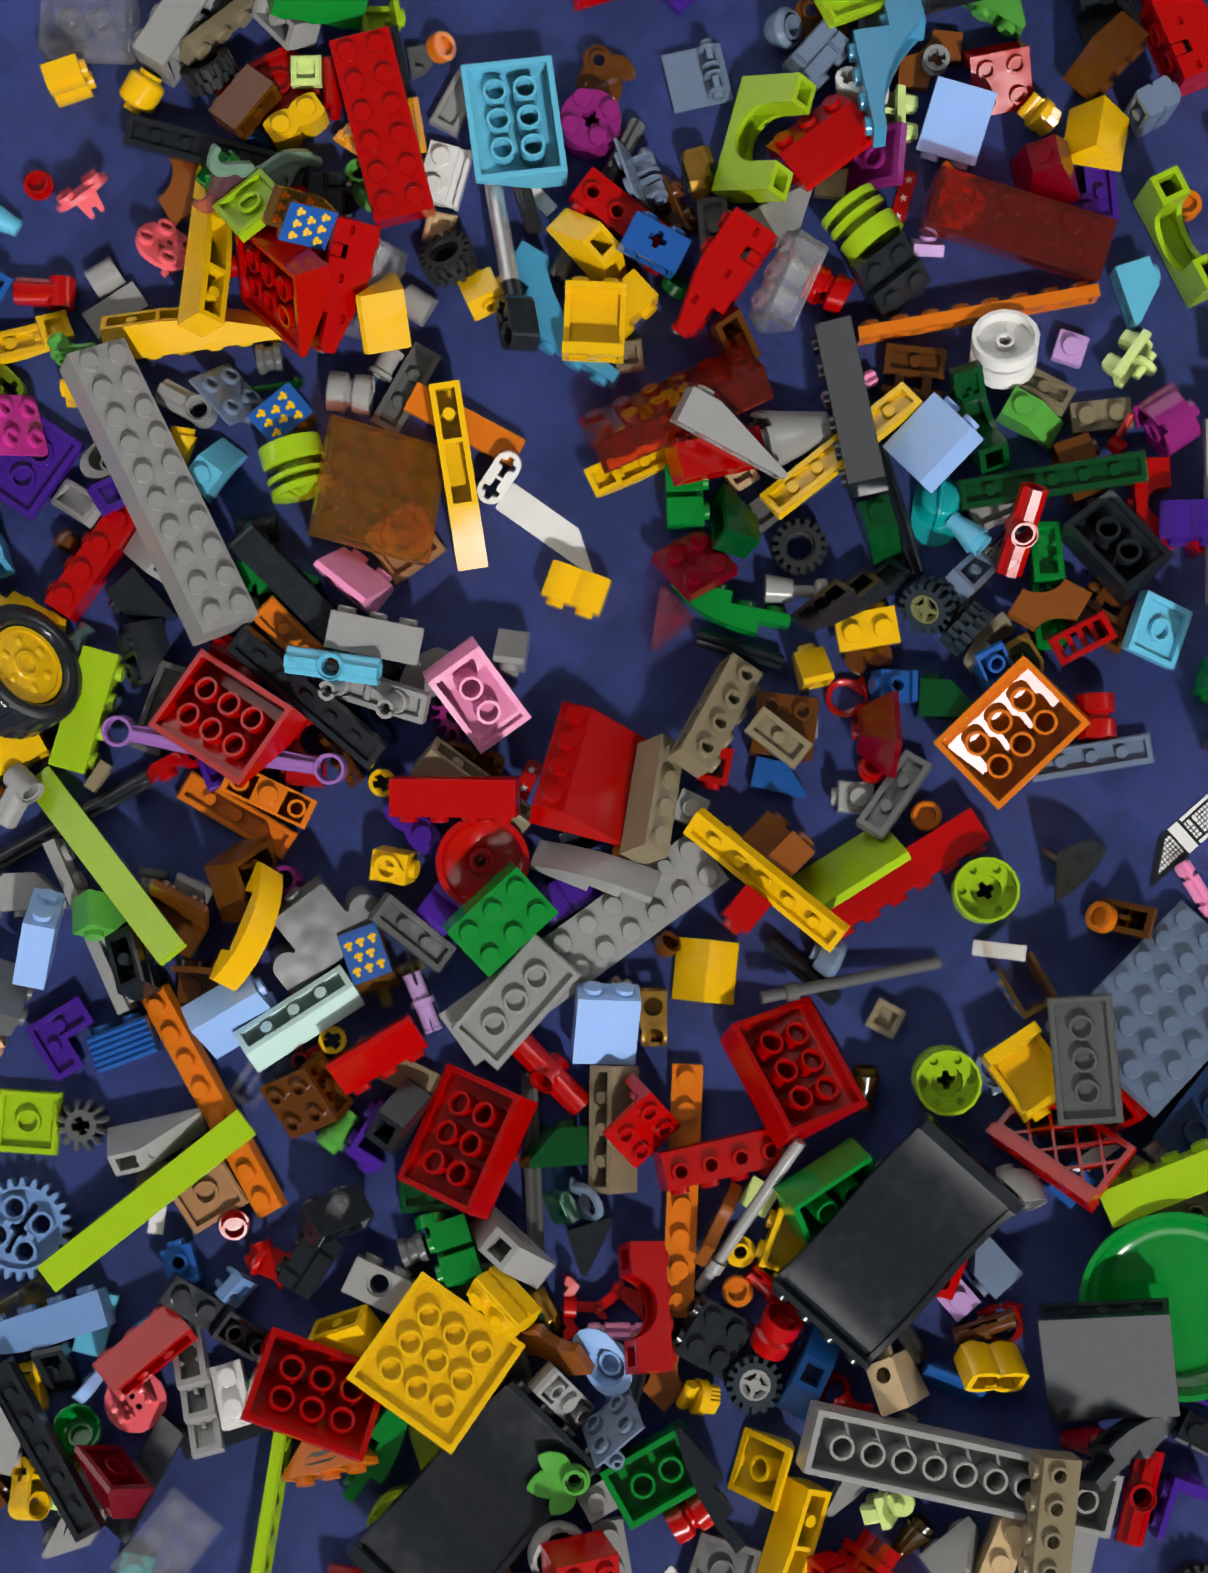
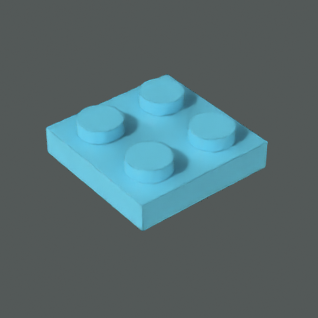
[1120,590,1193,670]

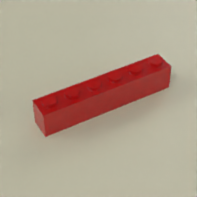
[830,807,991,940]

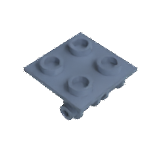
[661,38,733,114]
[613,138,668,214]
[188,363,264,426]
[581,1387,645,1470]

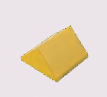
[1064,95,1130,172]
[355,273,412,355]
[671,937,739,1005]
[727,1426,795,1511]

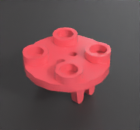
[55,169,108,219]
[134,218,188,278]
[104,1375,169,1433]

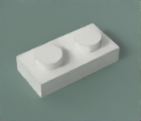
[210,1359,252,1432]

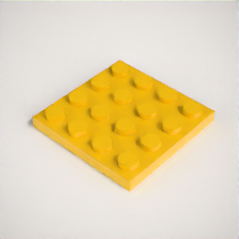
[346,1271,526,1455]

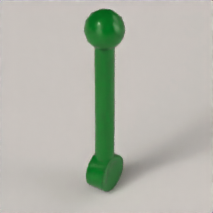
[249,376,303,392]

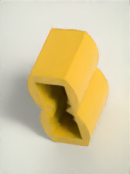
[40,53,97,108]
[263,92,330,152]
[541,559,612,620]
[953,1340,1030,1392]

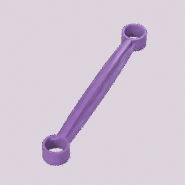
[101,715,348,785]

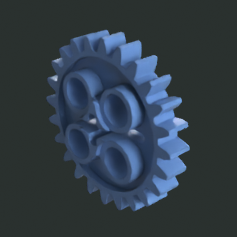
[0,1176,75,1281]

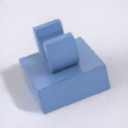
[215,1266,259,1308]

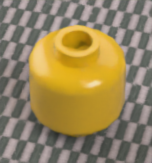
[119,67,165,116]

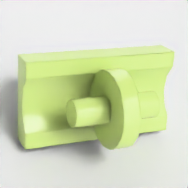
[885,84,918,143]
[1102,329,1157,390]
[860,1490,915,1531]

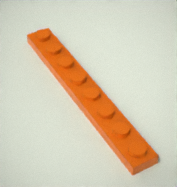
[855,281,1101,346]
[140,983,288,1219]
[665,1063,704,1318]

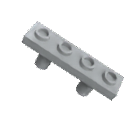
[311,661,432,725]

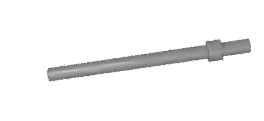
[694,1138,805,1293]

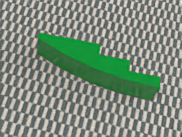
[1028,521,1068,650]

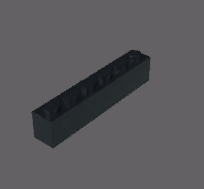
[811,315,888,499]

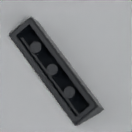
[105,1413,188,1544]

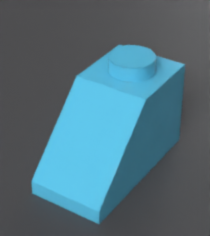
[1109,256,1161,331]
[188,437,248,504]

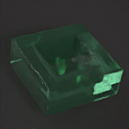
[542,1190,581,1224]

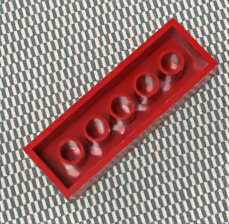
[329,26,437,229]

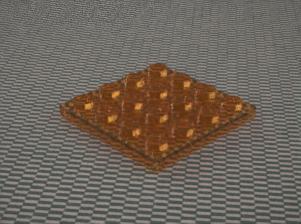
[308,414,443,567]

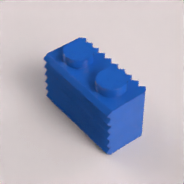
[86,1012,162,1073]

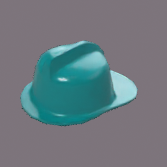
[911,477,962,547]

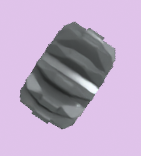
[57,1098,111,1152]

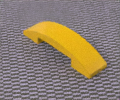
[0,310,75,365]
[583,426,699,498]
[209,862,283,991]

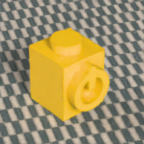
[457,266,503,322]
[369,845,420,886]

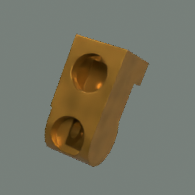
[640,987,667,1047]

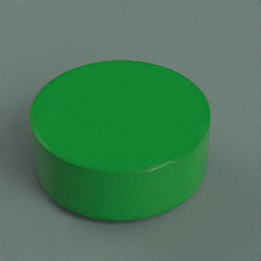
[661,274,689,300]
[414,1210,446,1232]

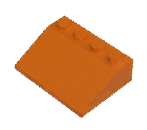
[933,655,1093,810]

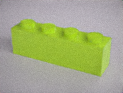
[48,645,125,776]
[1096,1138,1208,1228]

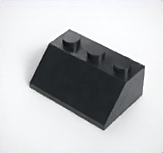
[1061,489,1174,605]

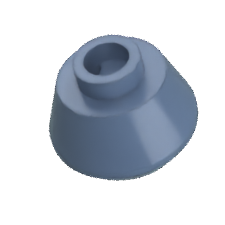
[764,6,803,50]
[808,940,847,978]

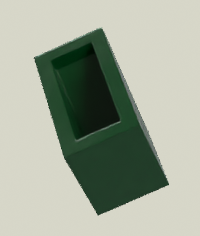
[709,484,761,559]
[854,494,903,568]
[915,673,973,720]
[518,1119,588,1169]

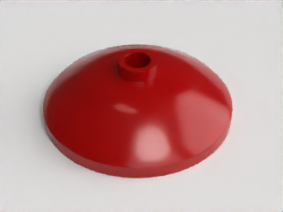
[435,818,530,905]

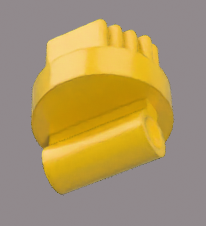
[1016,91,1062,136]
[676,1378,721,1416]

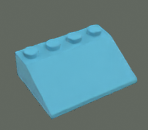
[460,55,568,189]

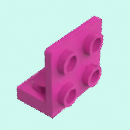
[0,394,49,457]

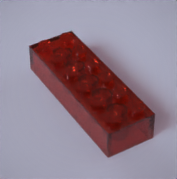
[918,165,1118,284]
[577,344,774,474]

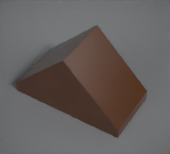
[709,307,761,372]
[1102,897,1158,940]

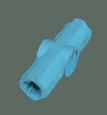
[283,645,383,686]

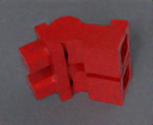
[807,1528,901,1573]

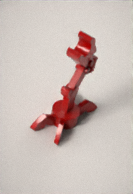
[561,1273,645,1341]

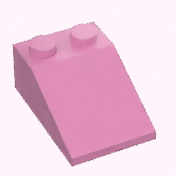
[313,547,395,615]
[422,636,532,754]

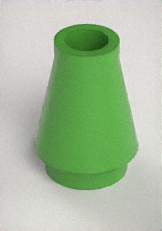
[315,1109,360,1155]

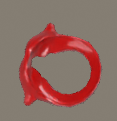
[825,676,870,720]
[976,1301,1024,1343]

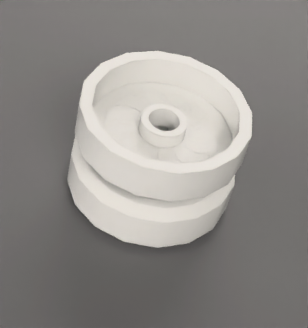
[969,309,1040,390]

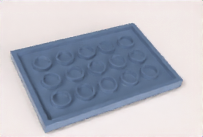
[1090,900,1208,1117]

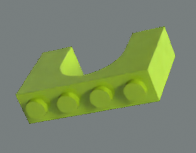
[711,72,817,203]
[1133,165,1208,309]

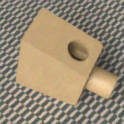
[866,1344,930,1417]

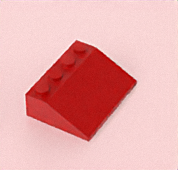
[235,224,332,358]
[148,648,308,788]
[529,701,648,846]
[719,996,868,1150]
[396,1063,539,1220]
[240,1326,381,1463]

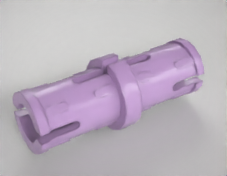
[402,970,443,1035]

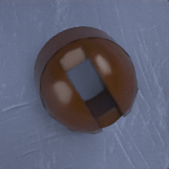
[52,528,80,555]
[653,930,681,958]

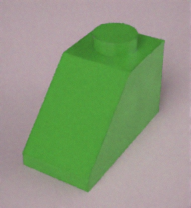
[995,386,1064,450]
[72,889,126,941]

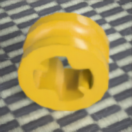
[368,769,394,797]
[318,1026,348,1054]

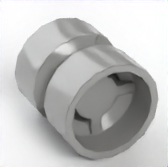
[326,370,375,415]

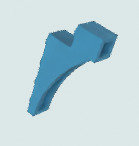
[847,0,926,148]
[515,240,620,389]

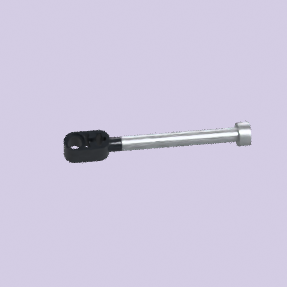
[484,184,540,352]

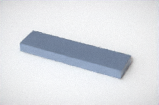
[1031,732,1155,783]

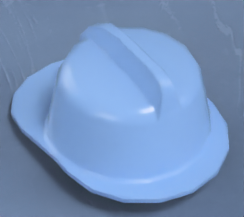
[572,1328,632,1397]

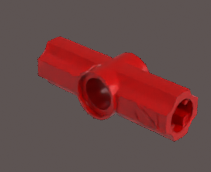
[994,481,1049,579]
[512,1033,589,1116]
[1114,1449,1165,1548]

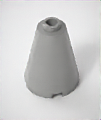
[748,410,834,467]

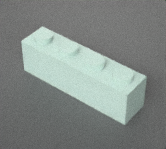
[233,965,365,1073]

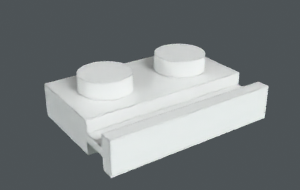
[424,140,473,212]

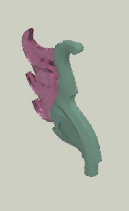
[191,143,322,213]

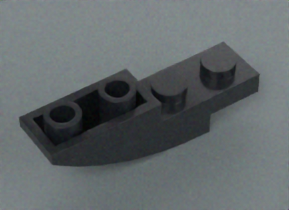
[156,1271,269,1363]
[1079,1415,1182,1492]

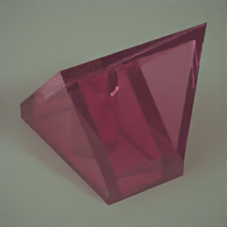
[651,586,694,652]

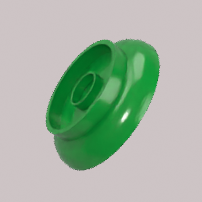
[1079,1211,1208,1402]

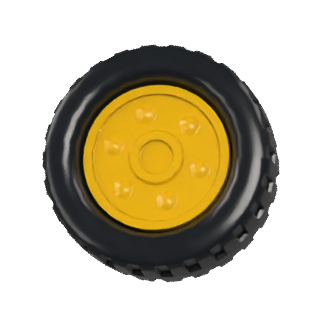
[0,604,82,739]

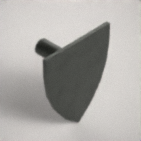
[1041,840,1107,903]

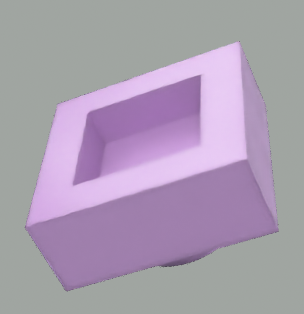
[910,234,945,258]
[1050,329,1090,369]
[935,1279,981,1323]

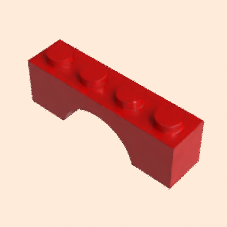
[617,1241,676,1375]

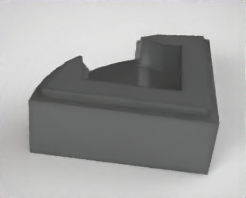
[407,44,435,80]

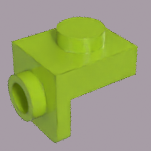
[360,0,406,32]

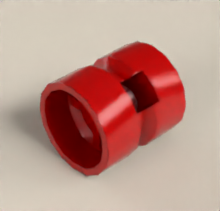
[799,262,856,317]
[1074,692,1117,740]
[750,1300,804,1362]
[662,1493,714,1545]

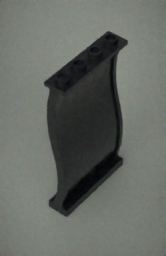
[771,1112,1025,1371]
[344,1375,602,1573]

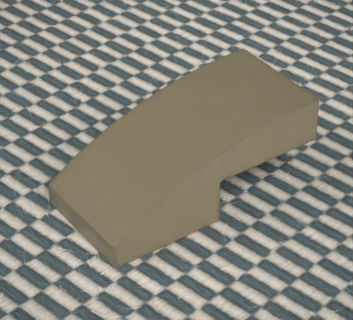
[963,611,1015,676]

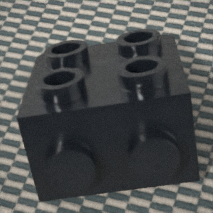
[1071,0,1147,48]

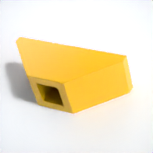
[546,208,627,281]

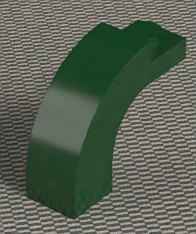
[948,359,1011,476]

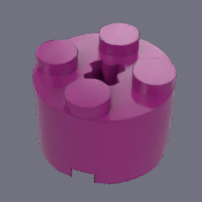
[560,88,621,161]
[1132,382,1203,457]

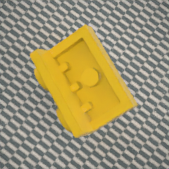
[832,602,901,653]

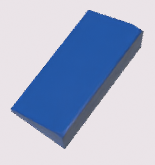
[919,1359,987,1404]

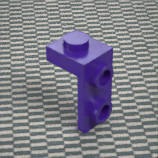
[345,1099,387,1175]
[1148,1471,1208,1541]

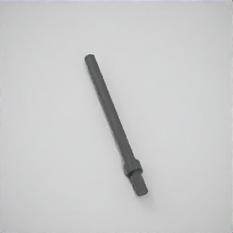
[759,956,942,1004]

